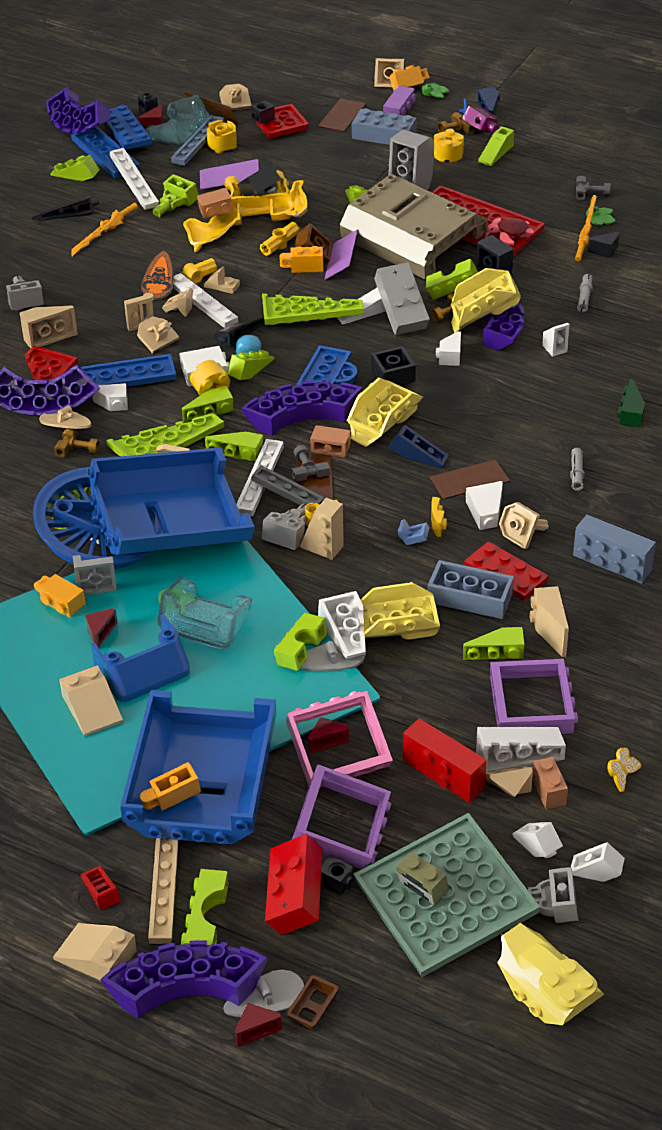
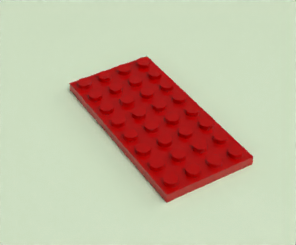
[432,185,545,256]

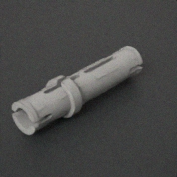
[577,274,593,312]
[570,448,585,491]

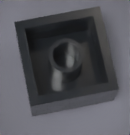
[237,163,281,196]
[476,235,514,276]
[371,346,416,386]

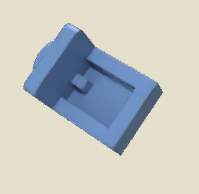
[398,519,429,545]

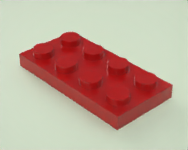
[464,541,549,601]

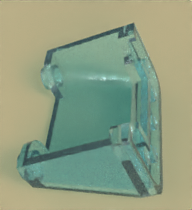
[146,94,209,146]
[158,577,252,649]

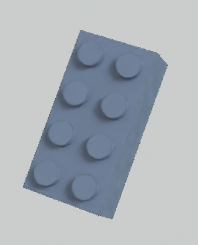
[352,109,417,145]
[573,515,656,583]
[427,560,514,619]

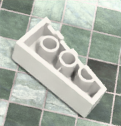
[476,727,566,772]

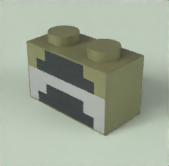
[397,851,449,905]

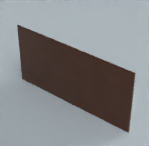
[183,91,239,124]
[318,98,366,132]
[296,455,333,501]
[429,459,510,499]

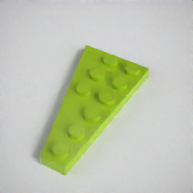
[262,294,364,325]
[106,413,224,456]

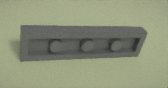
[251,465,324,506]

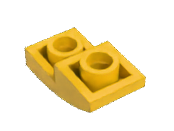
[431,497,447,537]

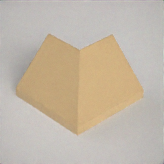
[374,58,404,88]
[486,766,533,797]

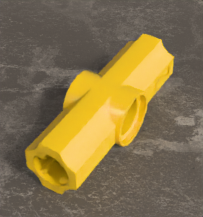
[260,222,300,256]

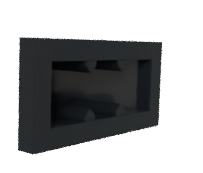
[588,232,620,258]

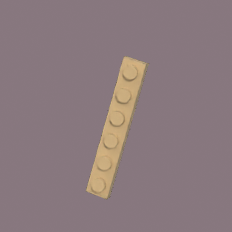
[148,838,179,944]

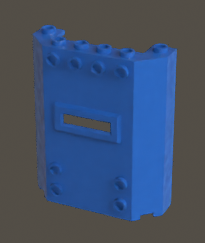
[88,447,255,554]
[120,690,277,844]

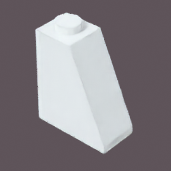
[466,481,503,530]

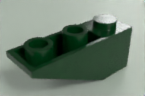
[617,379,645,428]

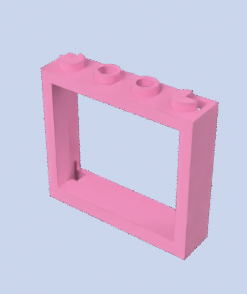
[285,691,393,787]

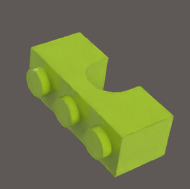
[426,258,478,300]
[274,613,328,671]

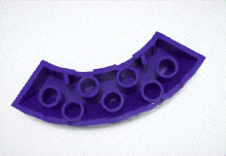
[46,88,110,134]
[483,300,524,351]
[0,364,100,416]
[241,381,362,435]
[101,940,267,1019]

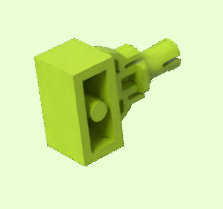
[153,174,198,217]

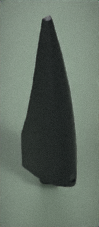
[32,196,100,220]
[214,317,265,347]

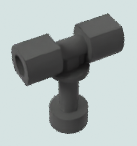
[576,176,610,200]
[292,445,330,482]

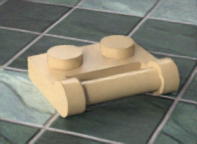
[124,293,154,331]

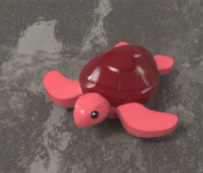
[487,218,534,246]

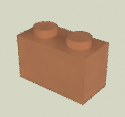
[197,188,233,219]
[310,425,351,457]
[532,757,568,810]

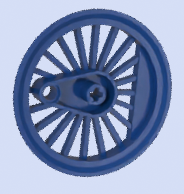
[33,467,164,569]

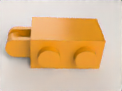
[389,65,430,91]
[280,246,323,273]
[34,574,86,617]
[140,762,201,811]

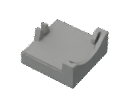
[73,555,117,595]

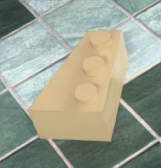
[300,498,344,559]

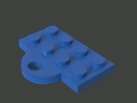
[296,345,357,385]

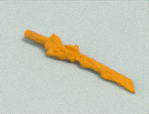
[575,195,597,262]
[72,203,138,257]

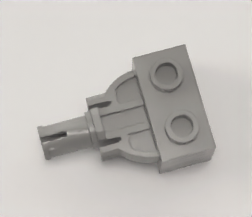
[6,276,44,310]
[262,504,306,550]
[528,867,578,923]

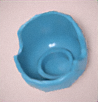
[236,335,261,354]

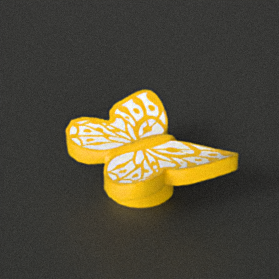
[607,747,641,792]

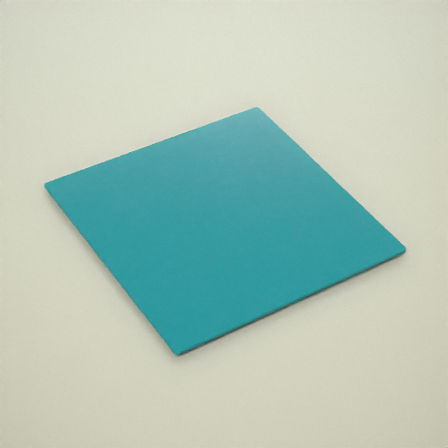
[0,541,380,835]

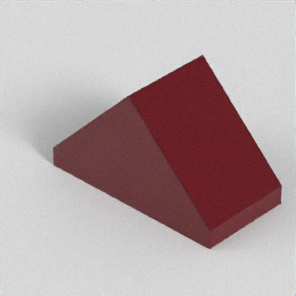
[139,106,163,130]
[85,608,118,648]
[308,717,349,754]
[235,1003,282,1047]

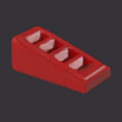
[80,866,120,910]

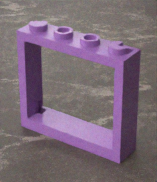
[490,659,578,734]
[292,764,391,870]

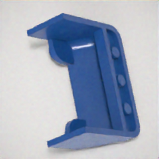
[91,614,190,701]

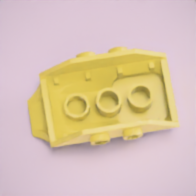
[451,268,520,333]
[347,378,423,447]
[361,582,440,639]
[498,923,604,1025]

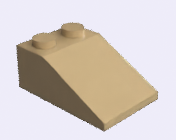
[20,306,78,348]
[530,586,569,657]
[59,665,123,737]
[53,923,137,980]

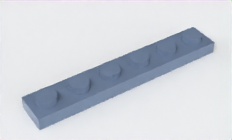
[171,115,224,166]

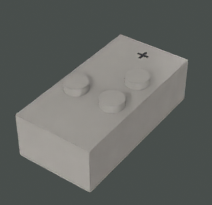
[374,262,429,336]

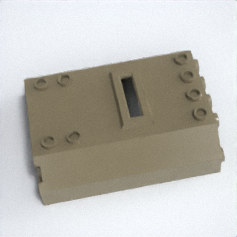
[340,174,488,279]

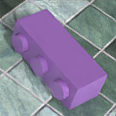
[383,85,416,116]

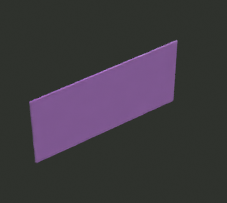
[200,159,259,190]
[324,230,358,280]

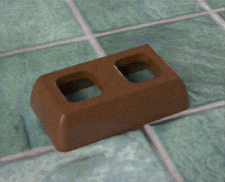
[287,975,339,1030]

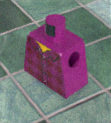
[462,106,499,133]

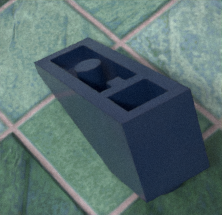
[477,87,500,116]
[389,425,449,468]

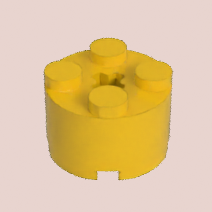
[206,120,237,153]
[434,129,464,162]
[190,360,230,396]

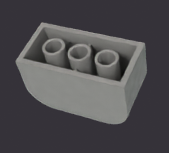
[388,130,434,202]

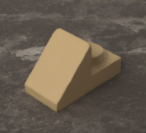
[204,266,240,294]
[162,288,193,317]

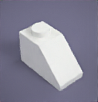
[542,323,569,357]
[436,332,461,366]
[92,383,128,411]
[512,822,563,859]
[571,842,624,882]

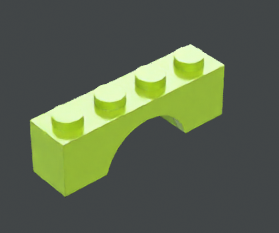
[181,869,229,945]

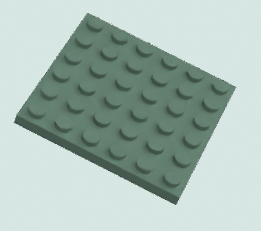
[354,813,541,977]

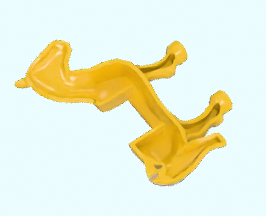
[183,170,308,252]

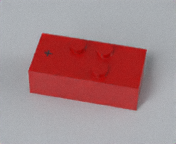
[403,718,487,803]
[265,834,322,935]

